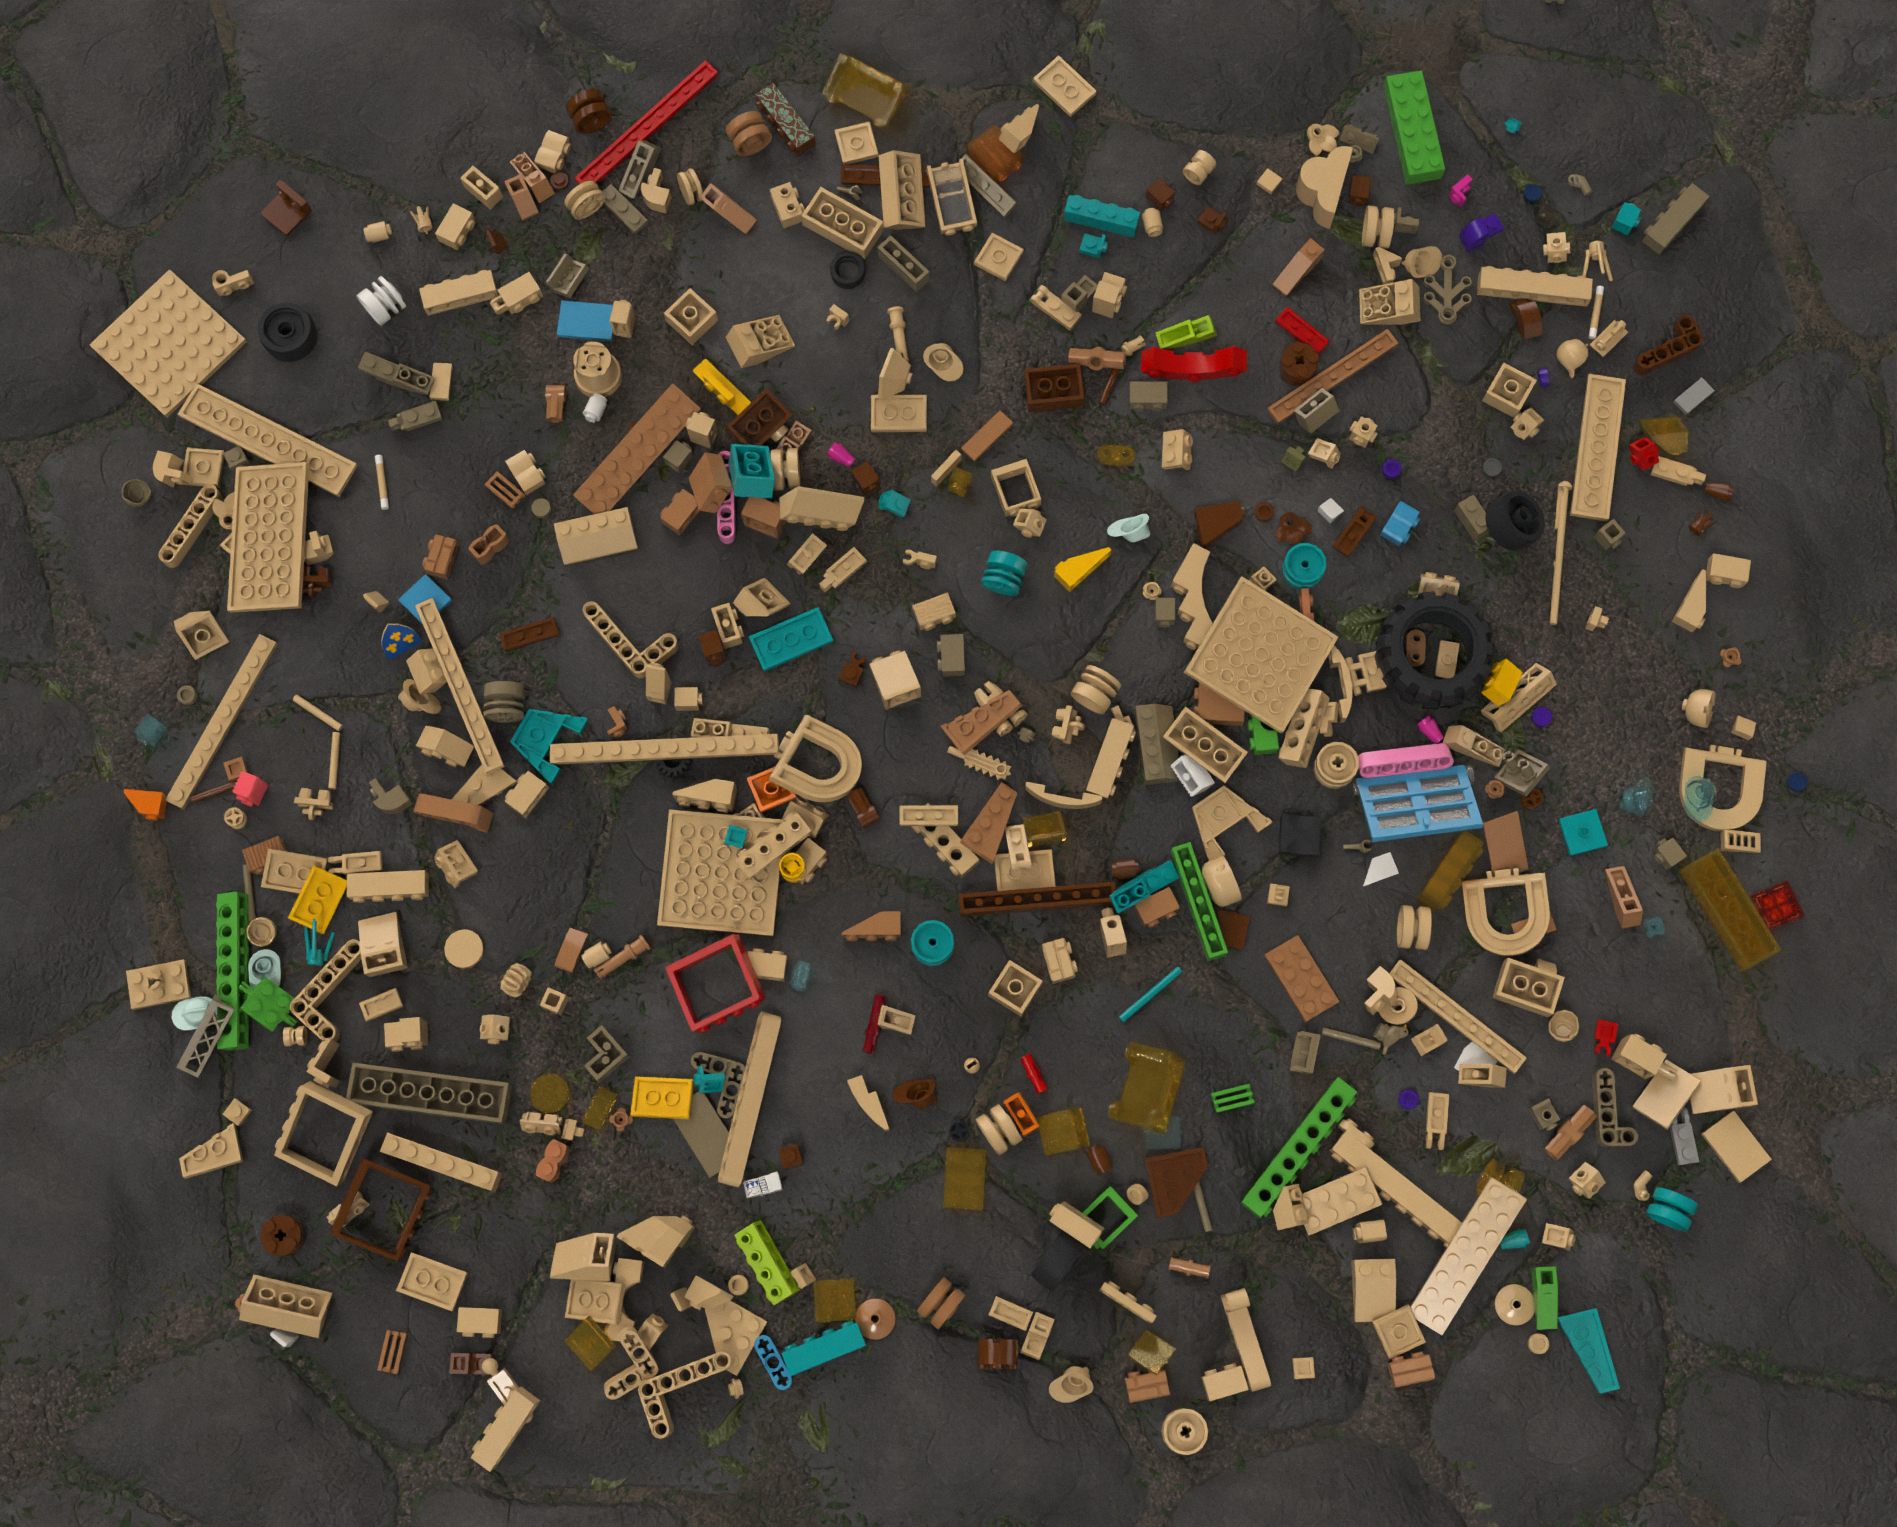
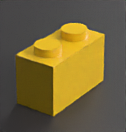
[1481,659,1523,706]

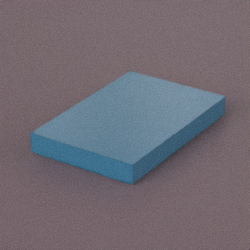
[557,300,613,342]

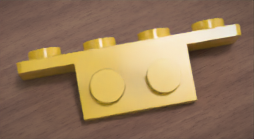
[693,359,751,415]

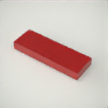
[1275,307,1330,355]

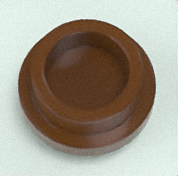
[550,172,569,190]

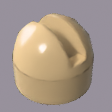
[964,1057,980,1074]

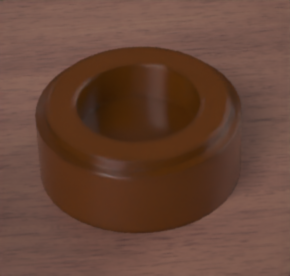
[1254,502,1274,522]

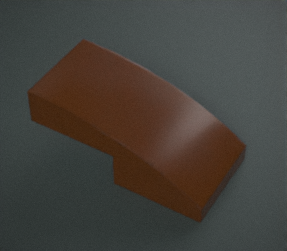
[449,1353,495,1375]

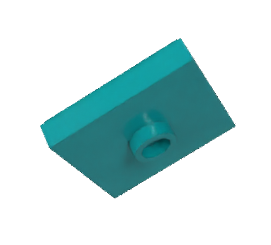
[1558,809,1608,856]

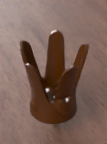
[1688,508,1717,536]

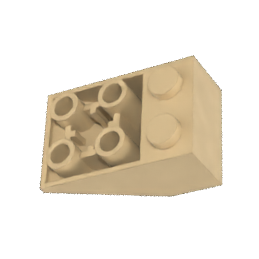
[1359,279,1421,325]
[726,315,795,368]
[673,779,738,814]
[358,912,408,977]
[1690,1065,1758,1114]
[550,1233,616,1281]

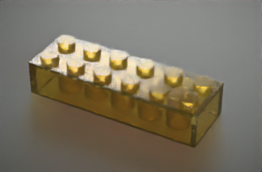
[1679,848,1781,972]

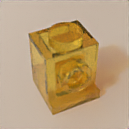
[947,466,972,497]

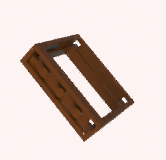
[329,1158,432,1261]

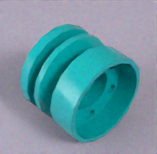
[981,551,1027,596]

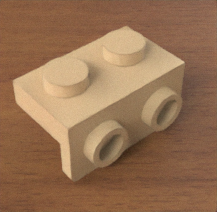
[1162,429,1193,470]
[781,796,829,839]

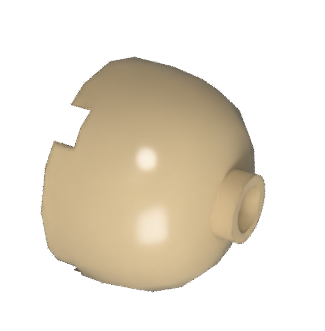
[1682,689,1716,728]

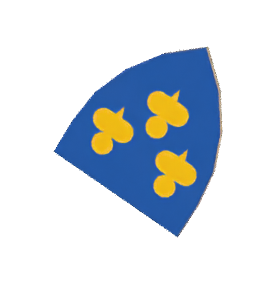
[381,624,422,660]

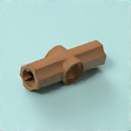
[1068,347,1126,371]
[1544,1105,1597,1160]

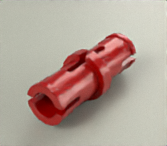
[1020,1053,1048,1094]

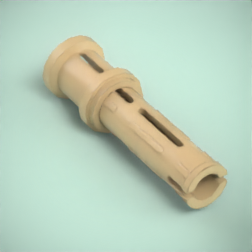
[887,306,909,362]

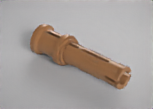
[594,934,651,979]

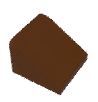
[486,230,508,254]

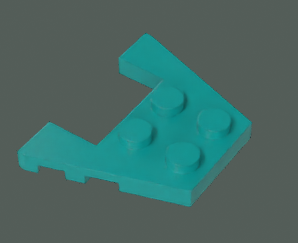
[510,709,589,785]

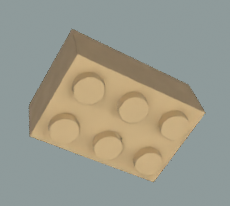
[1492,958,1565,1017]

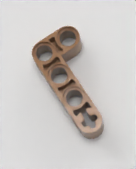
[413,794,493,832]

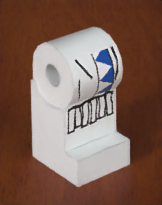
[743,1171,783,1198]

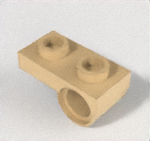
[212,270,254,296]

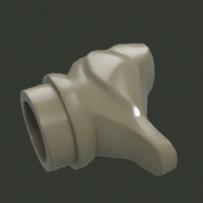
[1374,1023,1408,1055]

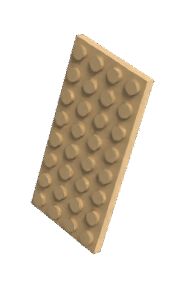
[227,462,309,613]

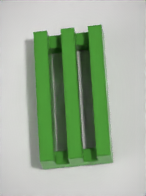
[1211,1084,1255,1113]

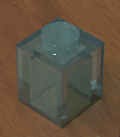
[133,714,168,747]

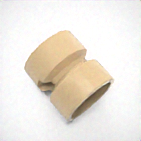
[1182,150,1216,185]

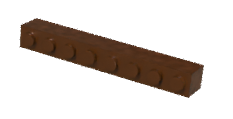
[959,882,1115,917]

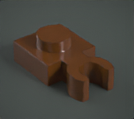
[839,651,866,687]

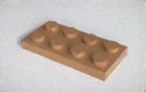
[1264,935,1339,1022]

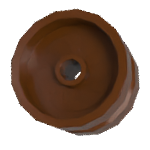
[566,89,612,134]

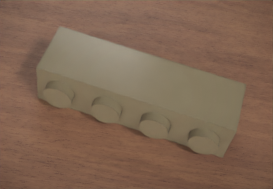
[1642,183,1709,255]

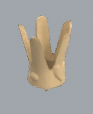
[410,206,433,234]

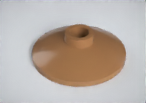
[855,1299,895,1340]

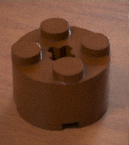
[1279,342,1319,386]
[260,1215,306,1257]
[977,1339,1018,1370]

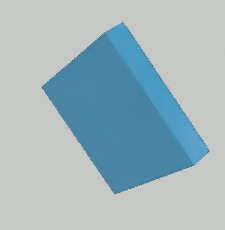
[398,574,452,624]

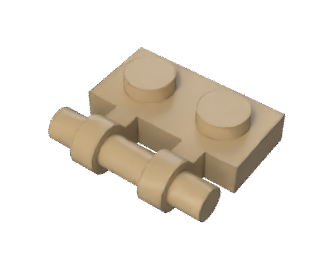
[1345,651,1387,696]

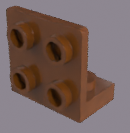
[261,180,312,236]

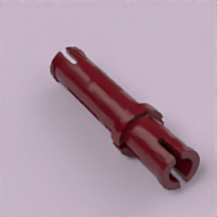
[862,994,887,1054]

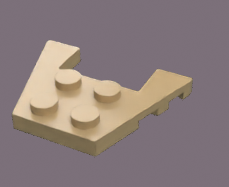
[1192,786,1272,861]

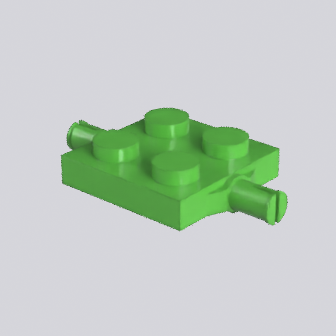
[238,977,297,1032]

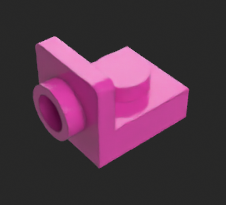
[1449,174,1473,207]

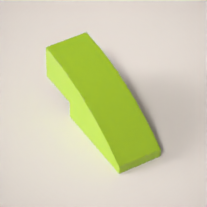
[1156,315,1217,350]

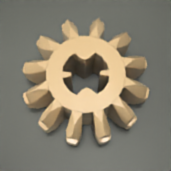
[501,963,532,998]

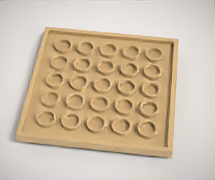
[90,269,247,418]
[1184,576,1338,733]
[657,810,785,936]

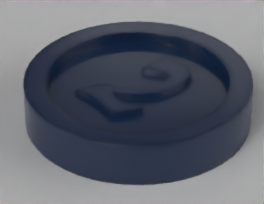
[1523,184,1542,202]
[1787,772,1807,792]

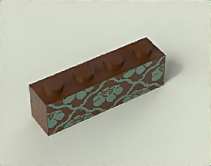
[755,83,816,156]

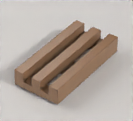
[484,471,525,509]
[377,1330,408,1374]

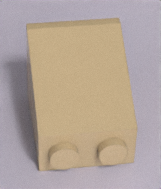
[869,651,921,710]

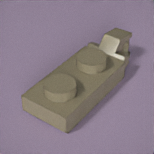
[388,401,442,431]

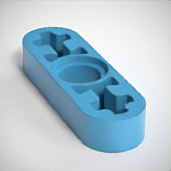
[754,1335,792,1390]

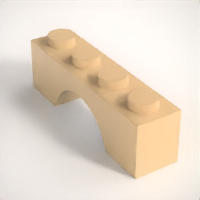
[605,1258,645,1343]

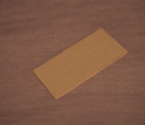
[1483,811,1529,877]

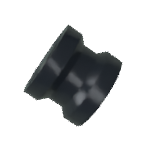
[949,1121,969,1142]

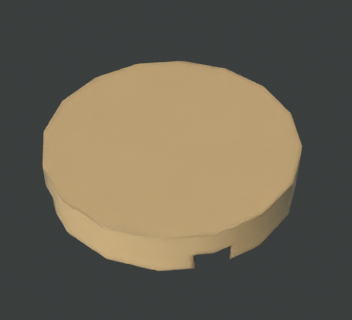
[444,929,484,969]

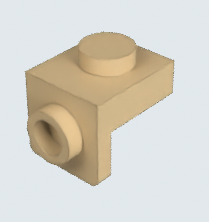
[1411,1024,1447,1056]

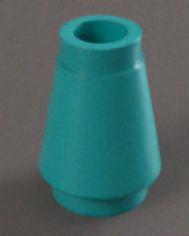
[1500,1228,1530,1250]

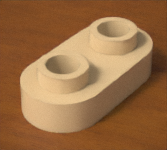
[1338,1119,1374,1149]

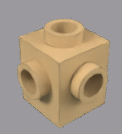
[1543,232,1570,263]
[1511,408,1544,440]
[1349,416,1378,448]
[1013,509,1046,538]
[480,1014,510,1044]
[1569,1162,1606,1199]

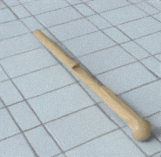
[1549,481,1572,625]

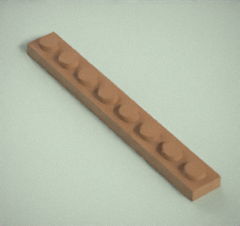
[1267,329,1398,424]

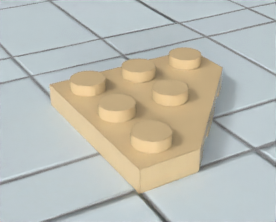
[705,1300,767,1376]

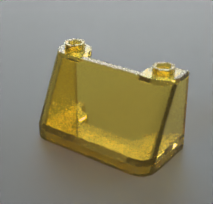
[822,53,910,128]
[1108,1042,1185,1135]

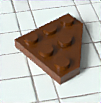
[1145,1147,1208,1218]

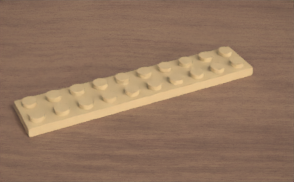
[178,384,358,497]

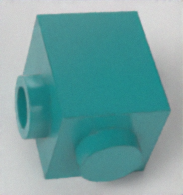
[1611,202,1641,235]

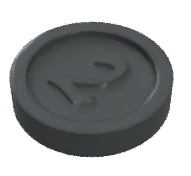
[1483,458,1502,477]

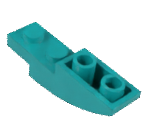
[1109,861,1179,913]

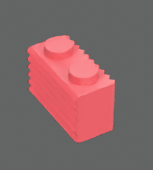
[232,771,268,807]

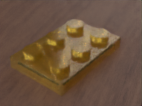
[943,1147,986,1210]

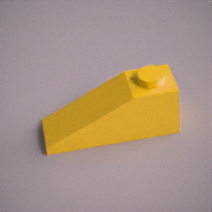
[1054,547,1111,592]

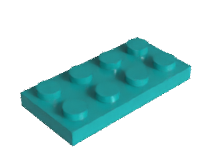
[749,607,833,672]

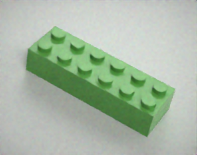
[1383,70,1445,185]

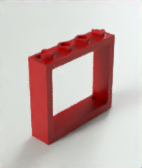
[665,934,766,1034]

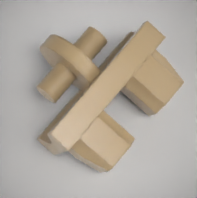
[1052,705,1085,744]
[294,788,334,820]

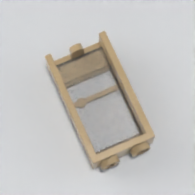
[926,158,977,236]

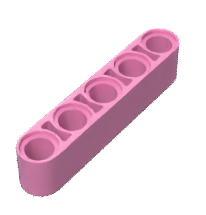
[717,451,736,544]
[1358,743,1454,778]

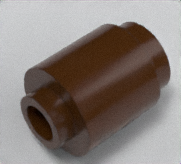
[1111,858,1140,880]
[1087,1144,1113,1175]

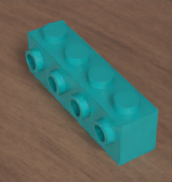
[1064,195,1140,237]
[781,1320,866,1376]

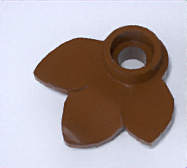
[1275,512,1312,546]

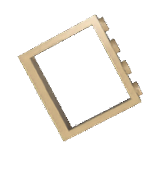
[274,1081,373,1186]

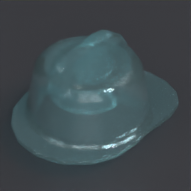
[1684,776,1717,822]
[1619,777,1654,817]

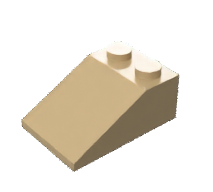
[1351,1259,1396,1322]

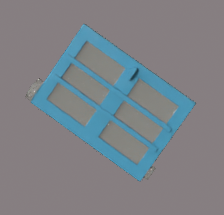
[1353,765,1483,842]

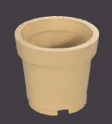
[574,342,622,397]

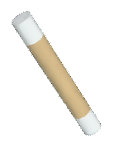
[1588,286,1604,339]
[375,455,389,510]

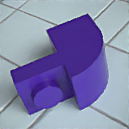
[1459,213,1504,252]

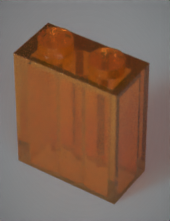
[967,124,1023,182]

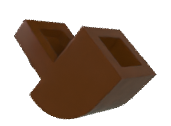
[1510,299,1542,339]

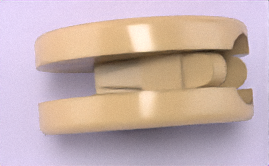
[677,168,703,205]

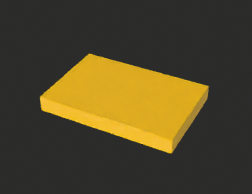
[288,865,347,934]
[630,1076,694,1120]

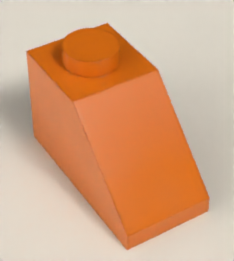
[124,789,167,821]

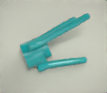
[304,919,335,966]

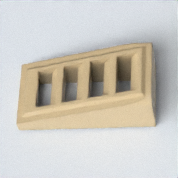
[1720,830,1761,853]

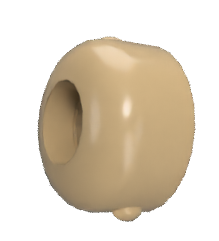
[1202,855,1242,907]

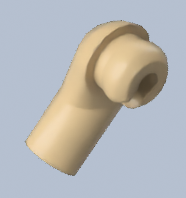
[1633,1170,1652,1201]

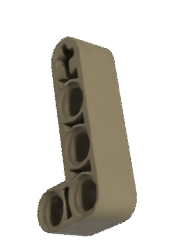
[1592,1068,1638,1147]

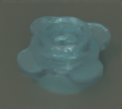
[1643,916,1665,938]

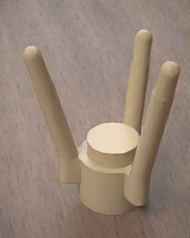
[1582,241,1613,281]

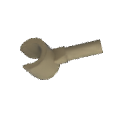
[837,185,863,200]
[1343,840,1371,853]

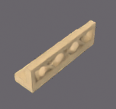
[1481,663,1557,732]

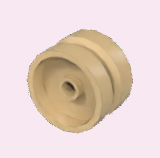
[1362,206,1394,249]
[771,448,801,491]
[1313,742,1359,789]
[1397,905,1432,950]
[975,1104,1022,1156]
[1161,1408,1208,1455]

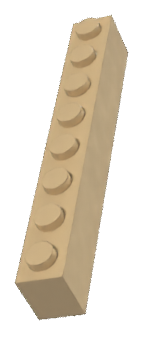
[1329,1130,1462,1248]

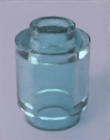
[789,961,812,991]

